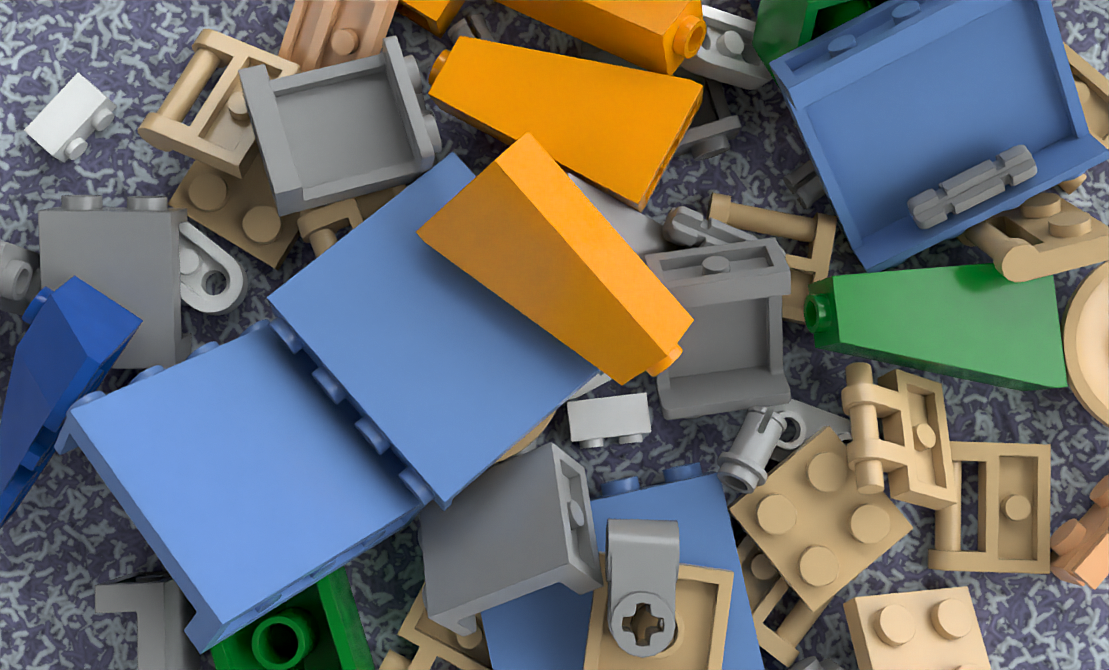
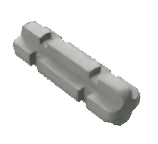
[907,145,1037,229]
[662,206,786,258]

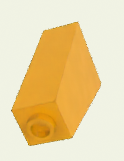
[494,0,707,76]
[428,35,703,213]
[416,131,694,386]

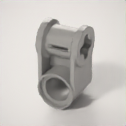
[605,518,680,658]

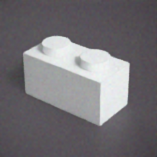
[24,73,117,163]
[566,392,651,449]

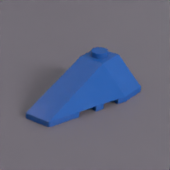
[0,275,143,529]

